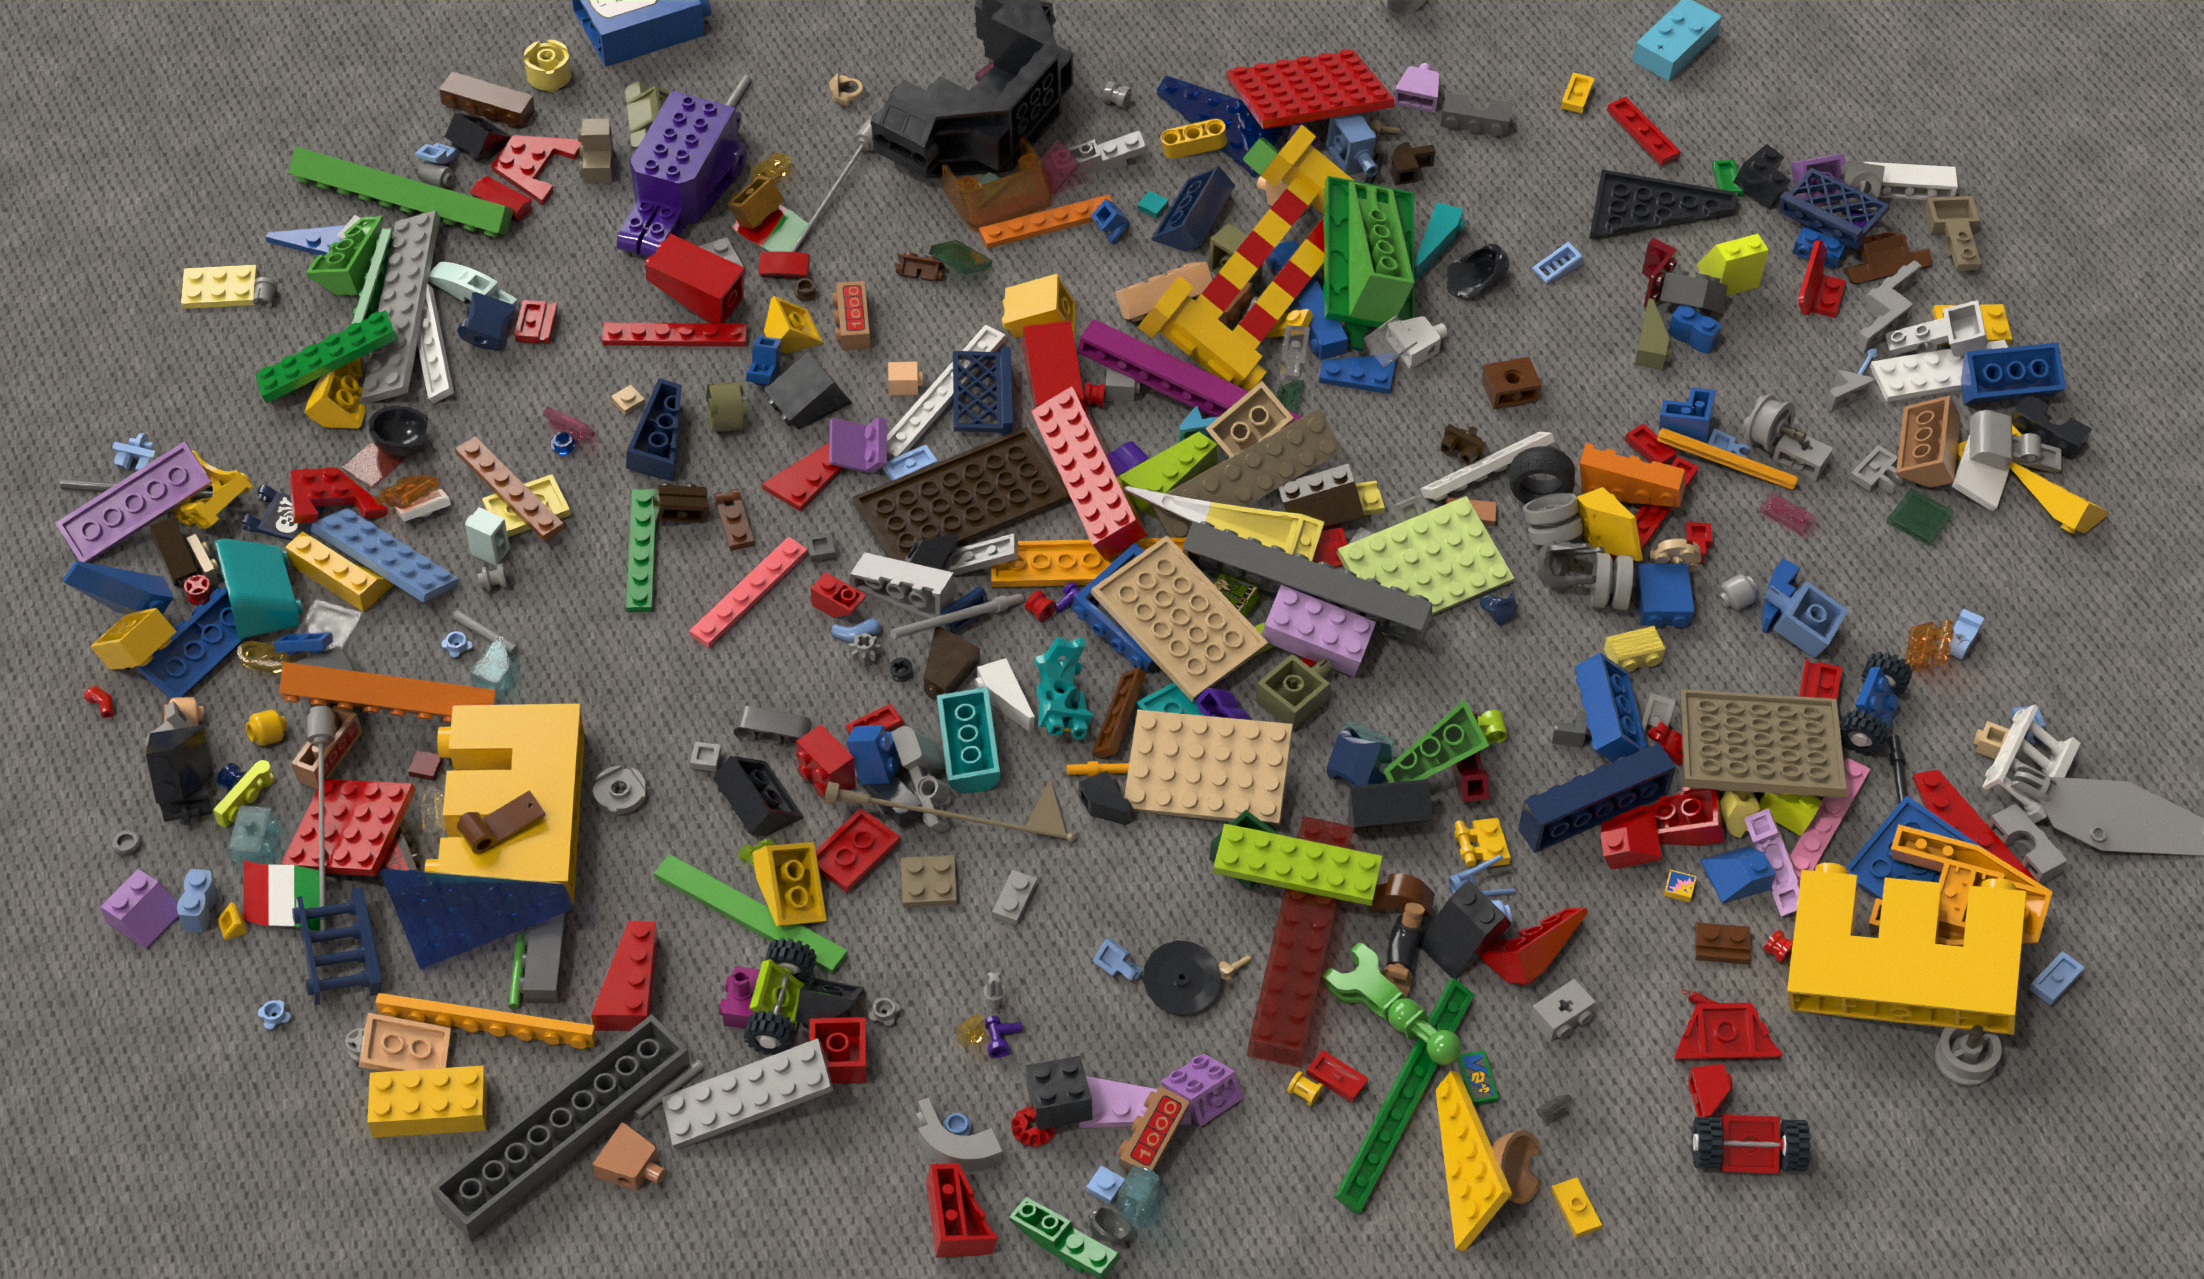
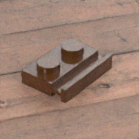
[1695,922,1751,965]

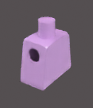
[1394,63,1439,112]

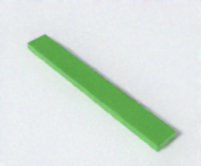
[654,854,848,975]

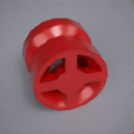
[1084,382,1106,408]
[184,575,213,606]
[1025,590,1057,622]
[1763,930,1793,964]

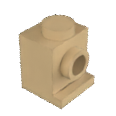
[1973,721,2010,759]

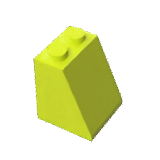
[1697,234,1769,296]

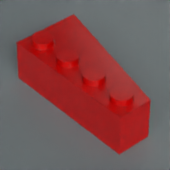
[591,921,658,1031]

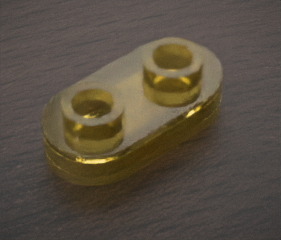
[750,153,791,182]
[237,641,289,673]

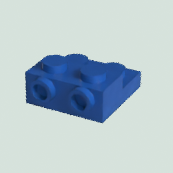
[1793,225,1848,269]

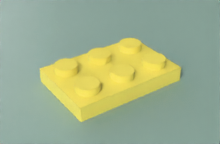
[181,265,257,309]
[482,474,571,537]

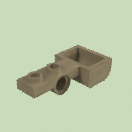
[1924,196,1981,271]

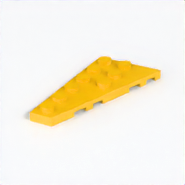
[1435,1071,1512,1251]

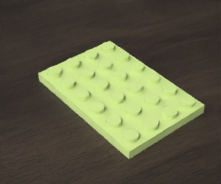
[1336,496,1514,636]

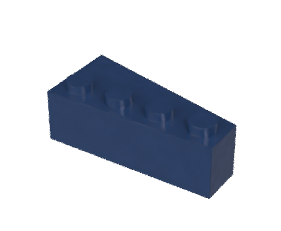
[626,378,682,481]

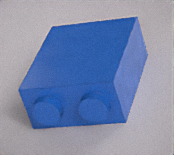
[1634,564,1694,628]

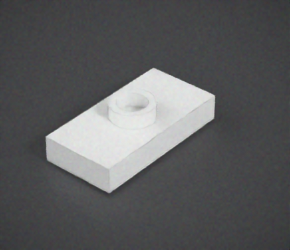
[395,489,451,522]

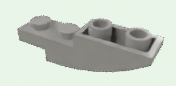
[1052,130,1147,175]

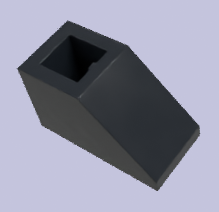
[904,533,960,570]
[1078,771,1133,825]

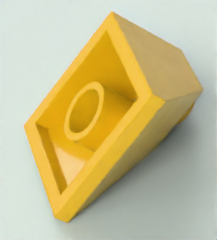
[764,296,823,354]

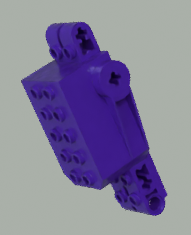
[617,91,747,257]

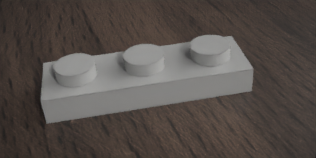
[945,533,1018,576]

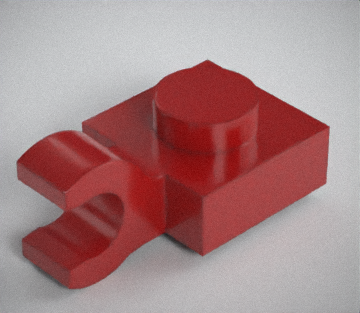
[1684,522,1713,564]
[1647,722,1683,766]

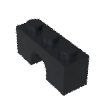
[2012,394,2092,460]

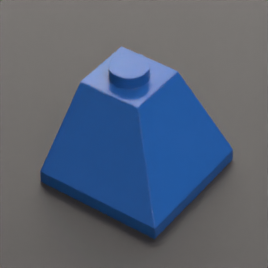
[1700,846,1776,904]

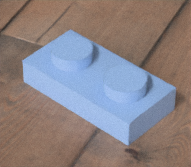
[883,444,938,481]
[2029,951,2085,1006]

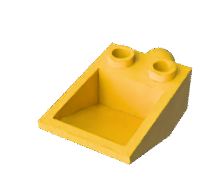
[1576,487,1643,561]

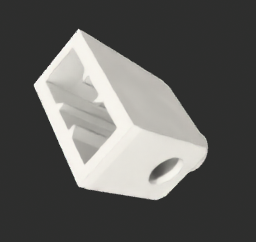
[1387,316,1447,369]

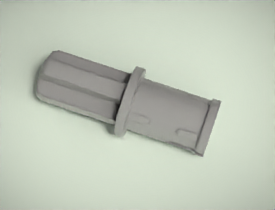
[983,972,1005,1012]

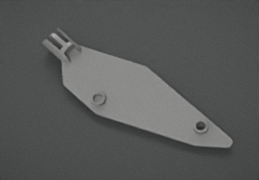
[2010,763,2204,856]

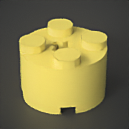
[524,40,572,93]

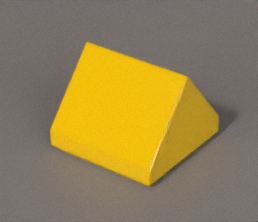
[217,902,248,941]

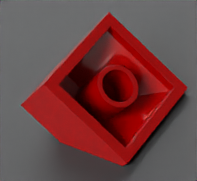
[1600,811,1662,869]

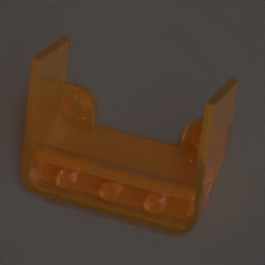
[942,137,1052,233]

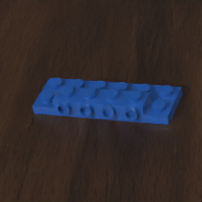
[137,586,248,700]

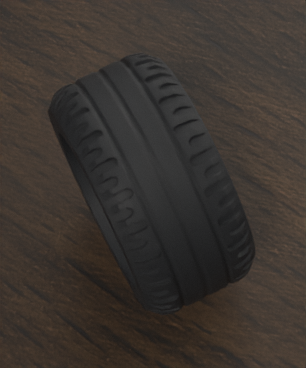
[1509,446,1575,504]

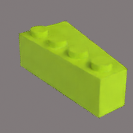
[1120,432,1218,519]

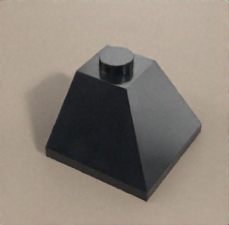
[795,977,864,1028]

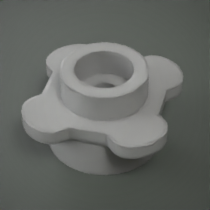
[869,998,900,1027]

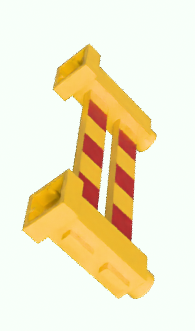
[1138,125,1354,392]

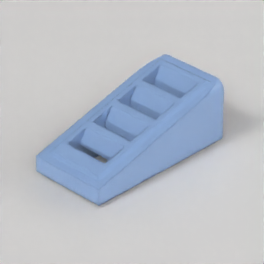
[1532,242,1584,284]

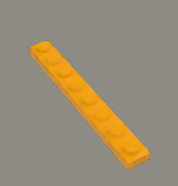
[375,993,597,1049]

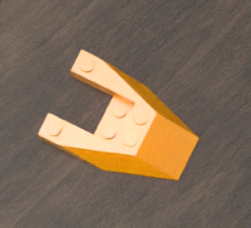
[1869,824,2053,946]

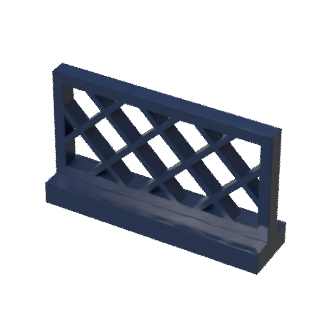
[1780,168,1890,250]
[952,347,1013,436]

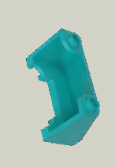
[214,538,303,639]

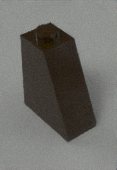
[150,517,197,587]
[923,626,980,700]

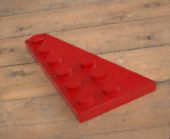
[1912,770,2040,884]

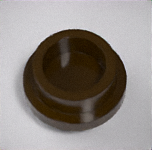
[794,278,817,301]

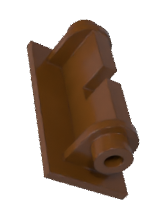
[896,252,946,282]

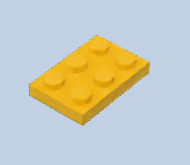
[1932,304,2013,346]

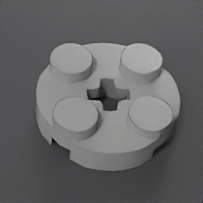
[593,766,646,816]

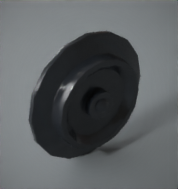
[1143,940,1221,1015]

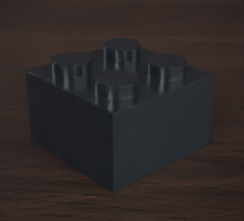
[1025,1056,1093,1130]

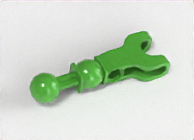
[1321,942,1462,1065]

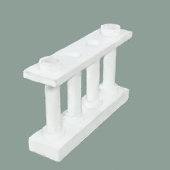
[1982,704,2081,823]

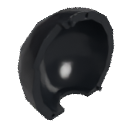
[369,406,429,458]

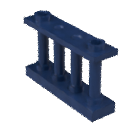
[292,887,382,1005]

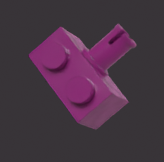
[719,966,760,1029]

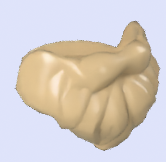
[829,74,864,107]

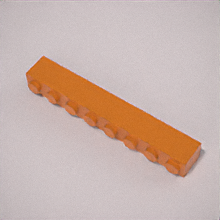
[278,662,495,723]

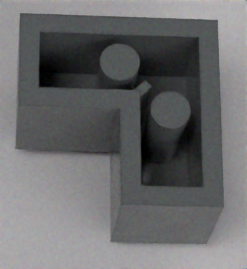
[1660,270,1728,313]

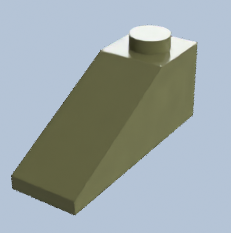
[1635,299,1672,370]

